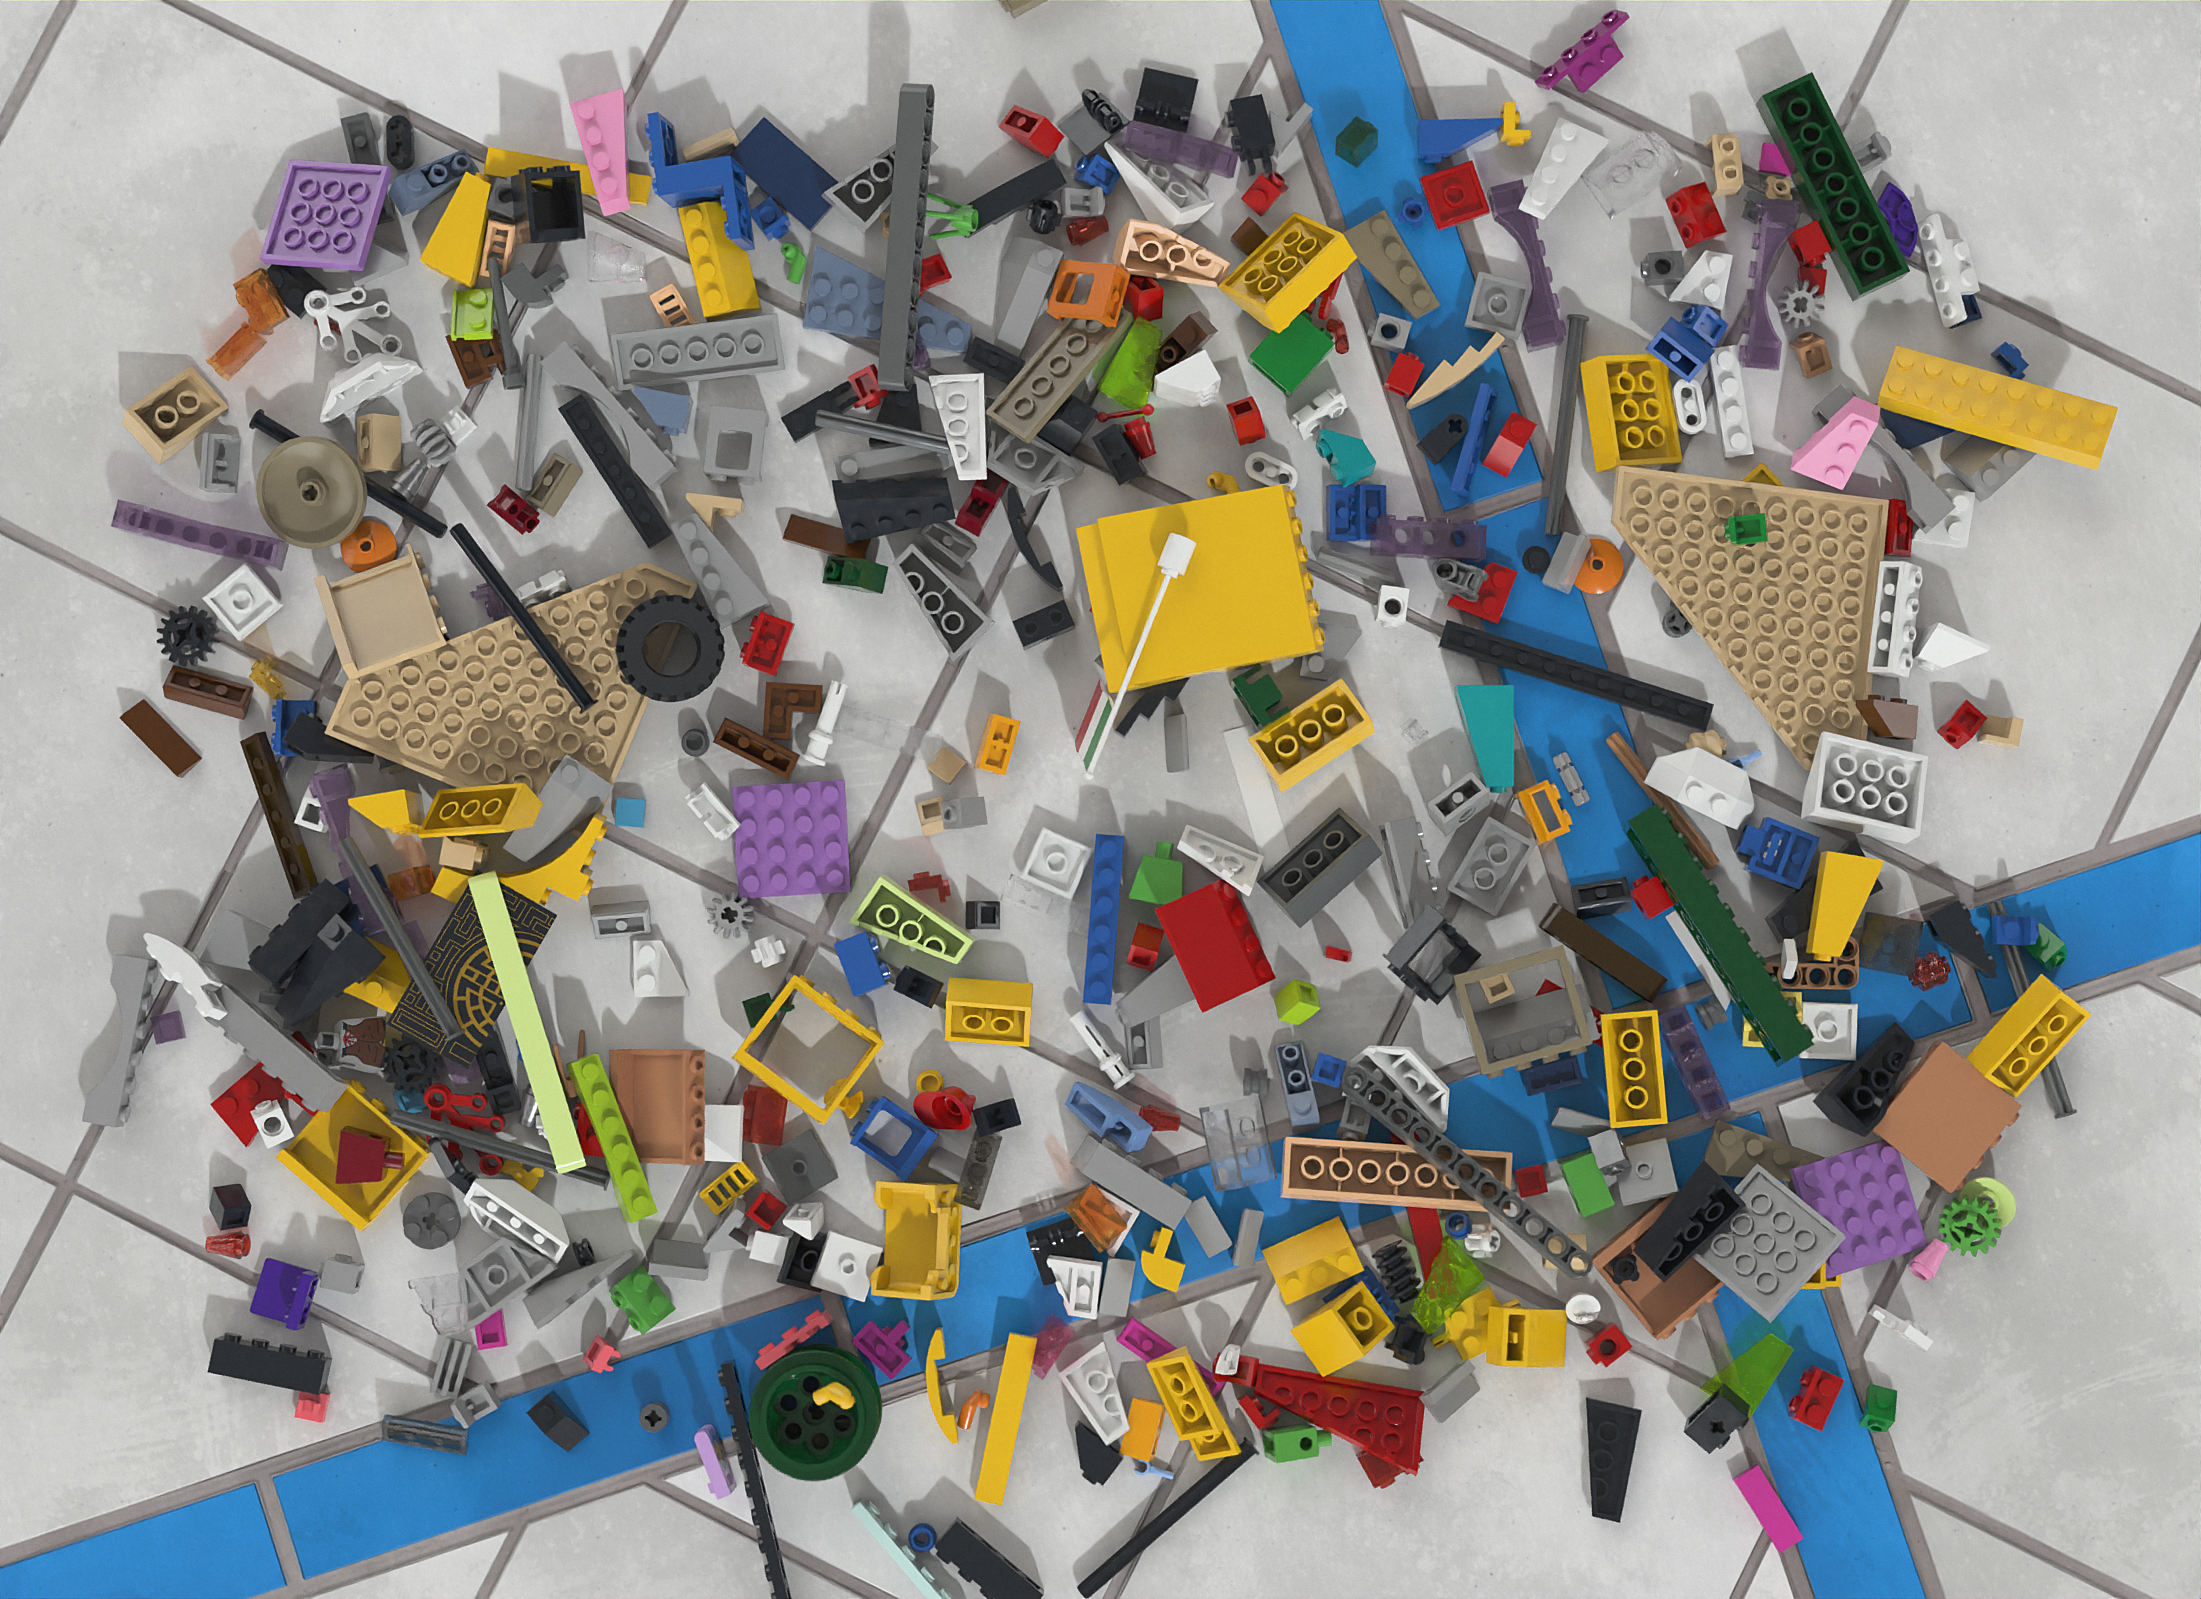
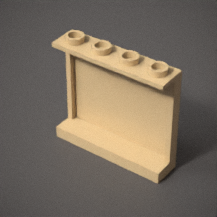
[314,543,448,680]

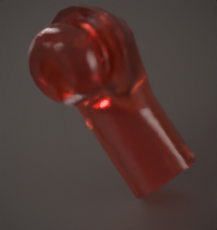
[1326,318,1349,354]

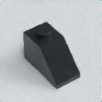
[527,1390,590,1452]
[1075,1420,1124,1486]

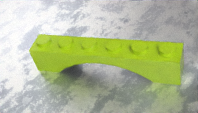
[565,1053,658,1223]

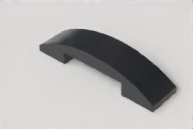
[1007,487,1064,592]
[476,1023,521,1115]

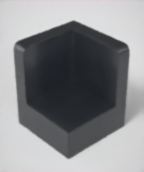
[209,1184,252,1231]

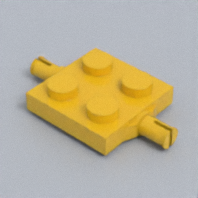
[1430,1285,1521,1361]

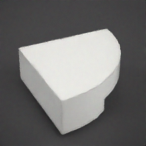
[1781,939,1798,979]
[1215,1344,1240,1375]

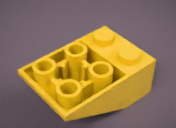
[1486,1306,1567,1367]

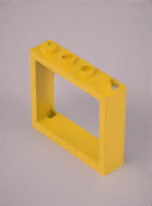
[731,975,885,1125]

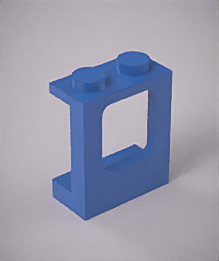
[849,1096,939,1182]

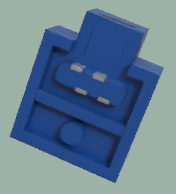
[1734,817,1820,891]

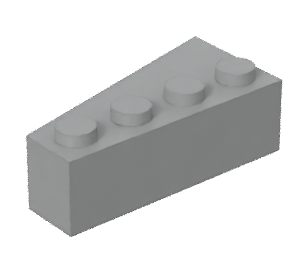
[821,141,939,233]
[670,513,772,629]
[892,544,996,662]

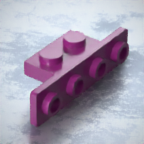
[1535,10,1630,93]

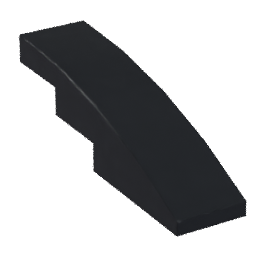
[964,159,1067,238]
[1115,677,1190,738]

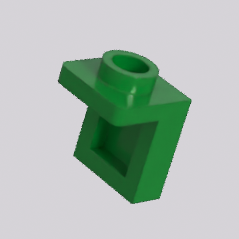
[1724,513,1769,546]
[2022,923,2068,972]
[1859,1384,1897,1433]

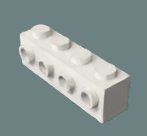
[1867,561,1923,678]

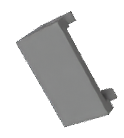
[199,432,241,494]

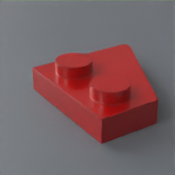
[1447,562,1518,625]

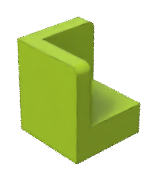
[1274,979,1321,1026]

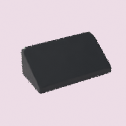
[1571,877,1632,920]

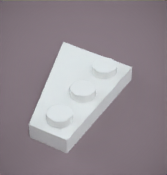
[1177,825,1264,896]
[1058,1341,1131,1446]

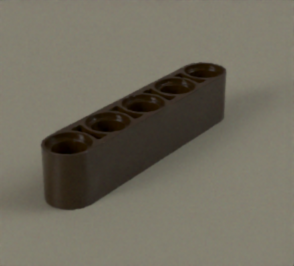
[1538,903,1668,1003]

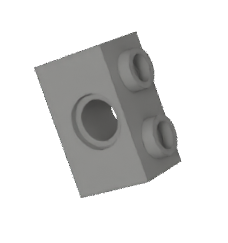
[1427,771,1490,836]

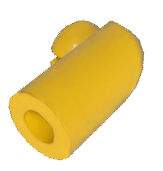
[1206,471,1241,494]
[813,1382,855,1409]

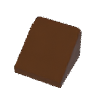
[1231,217,1269,256]

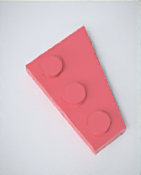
[755,1309,833,1371]

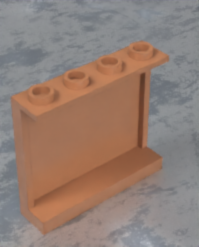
[1871,1041,2022,1194]
[609,1049,705,1166]
[1591,1188,1724,1340]

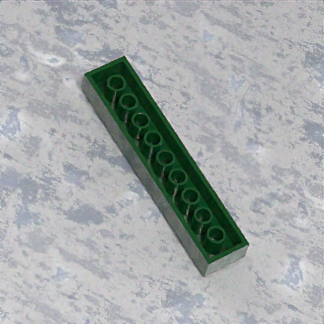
[1623,803,1814,1068]

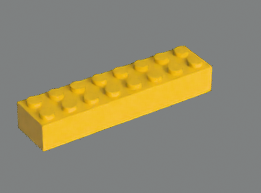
[1877,345,2118,470]

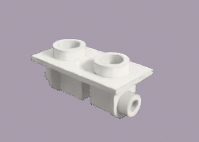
[1290,388,1348,441]
[514,569,573,609]
[685,782,741,841]

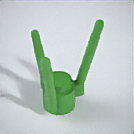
[926,192,978,239]

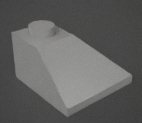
[349,238,410,287]

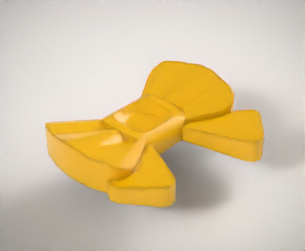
[823,1078,864,1119]
[501,1159,545,1191]

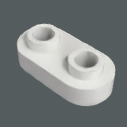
[1672,379,1707,434]
[1245,452,1298,490]

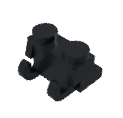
[1384,1314,1434,1366]

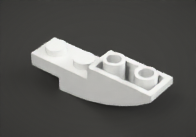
[143,933,228,1020]

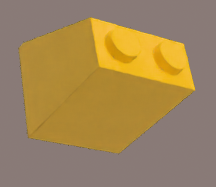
[1290,1281,1395,1377]

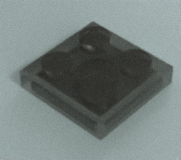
[1859,911,1924,978]

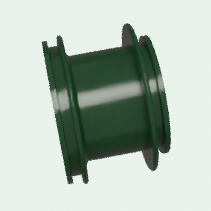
[749,1344,882,1481]

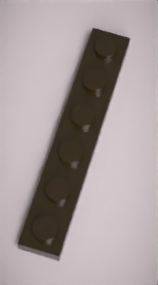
[240,731,317,900]

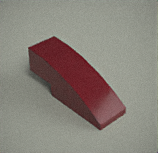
[955,468,1010,537]

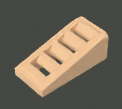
[479,219,517,278]
[649,283,696,327]

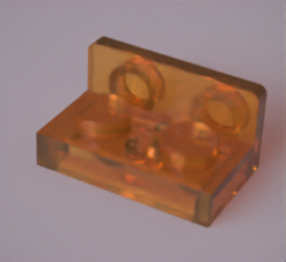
[233,268,290,336]

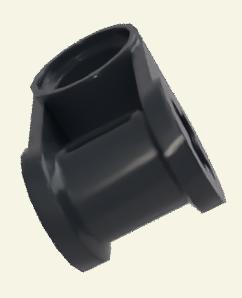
[1416,414,1468,466]

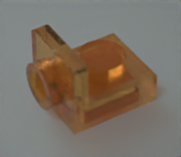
[387,865,435,902]

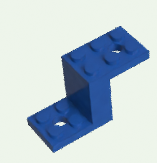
[645,112,755,251]

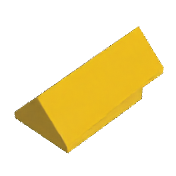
[1146,1345,1241,1461]

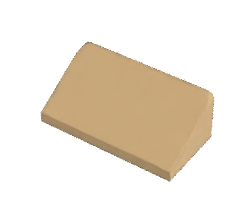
[682,128,740,163]

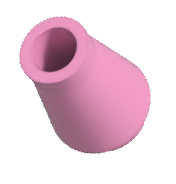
[1909,1239,1949,1282]

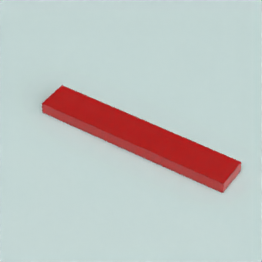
[1389,1131,1457,1300]

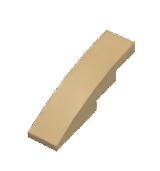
[1406,332,1505,410]

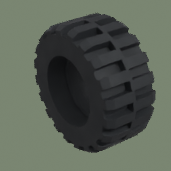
[616,595,725,702]

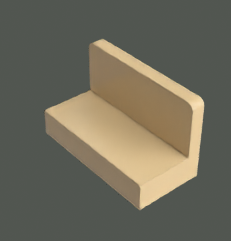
[357,413,401,473]

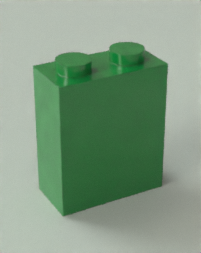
[1248,310,1335,398]

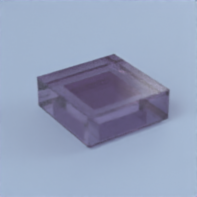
[150,1011,186,1045]

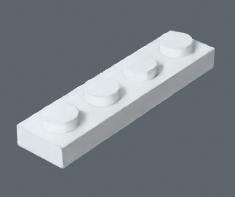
[1708,345,1754,459]

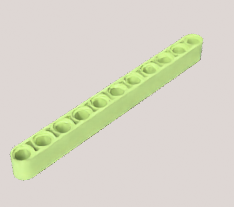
[467,870,587,1174]

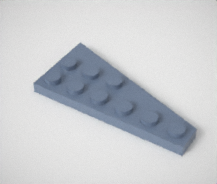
[803,245,972,354]

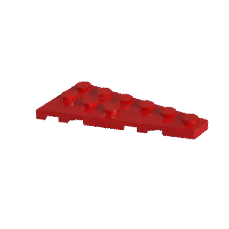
[1254,1363,1425,1476]

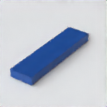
[1450,383,1498,498]

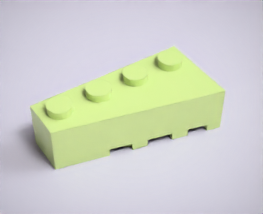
[849,875,977,964]

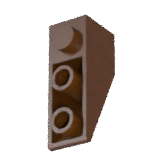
[1134,311,1218,392]

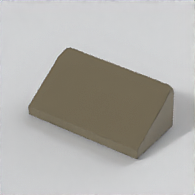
[525,453,583,517]

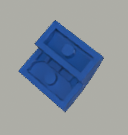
[1326,484,1387,542]

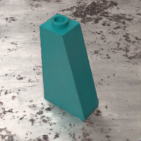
[1454,685,1514,793]

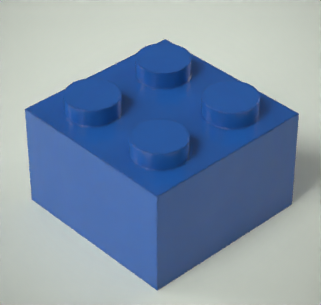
[834,931,891,997]

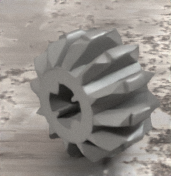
[1778,280,1825,328]
[410,418,456,468]
[707,892,755,939]

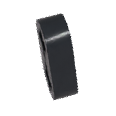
[386,115,415,170]

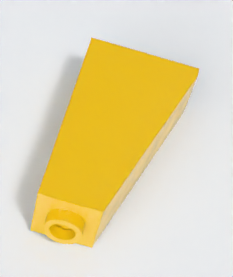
[419,172,493,289]
[1806,851,1884,962]

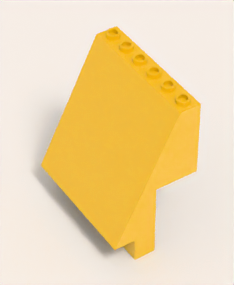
[1076,484,1325,693]

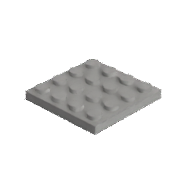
[1692,1163,1846,1323]

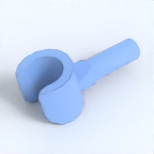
[1727,749,1762,770]
[1134,1459,1174,1480]

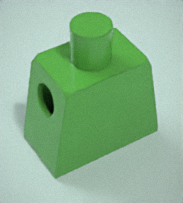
[1129,841,1182,905]
[1262,1424,1332,1463]

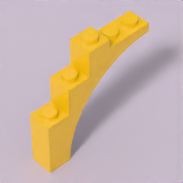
[431,812,608,906]

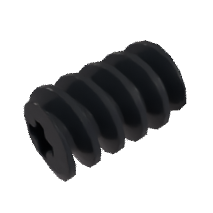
[1372,1240,1426,1304]

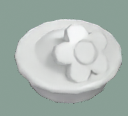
[1565,1292,1601,1324]

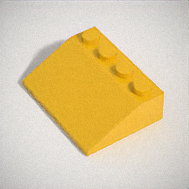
[1217,212,1357,333]
[1580,354,1683,473]

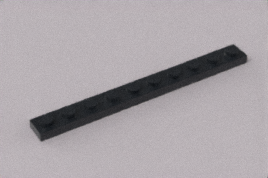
[1438,620,1714,732]
[718,1359,792,1599]

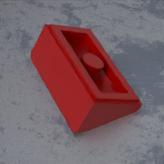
[1884,498,1913,558]

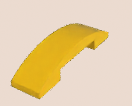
[926,1327,959,1444]

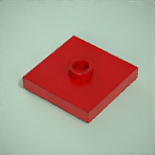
[1419,160,1490,232]

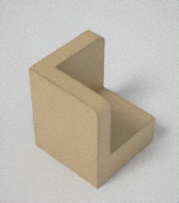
[1978,715,2024,748]
[1479,973,1515,1004]

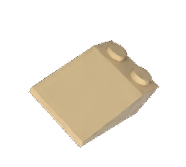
[122,365,229,465]

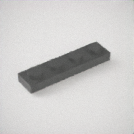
[340,112,396,225]

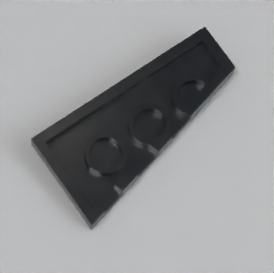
[1586,1397,1642,1523]

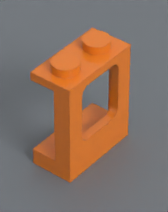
[1047,260,1130,328]

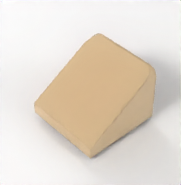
[927,747,966,785]
[916,796,950,836]

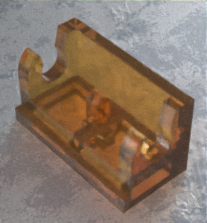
[205,321,267,381]

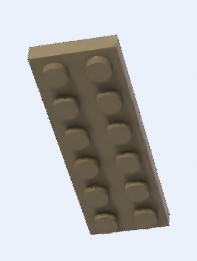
[985,288,1134,444]

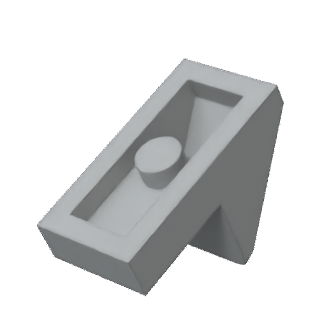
[1268,103,1314,159]
[702,1196,748,1253]

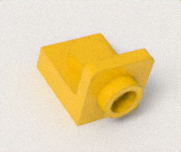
[1500,102,1531,146]

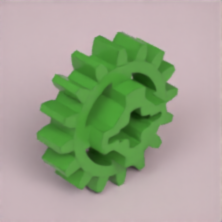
[1938,1195,2002,1257]

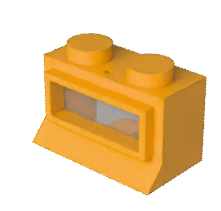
[1514,780,1572,845]

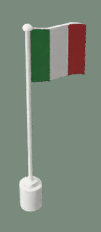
[1075,533,1197,780]

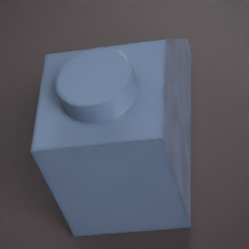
[634,386,693,437]

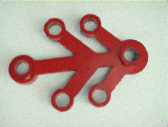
[424,1083,506,1176]

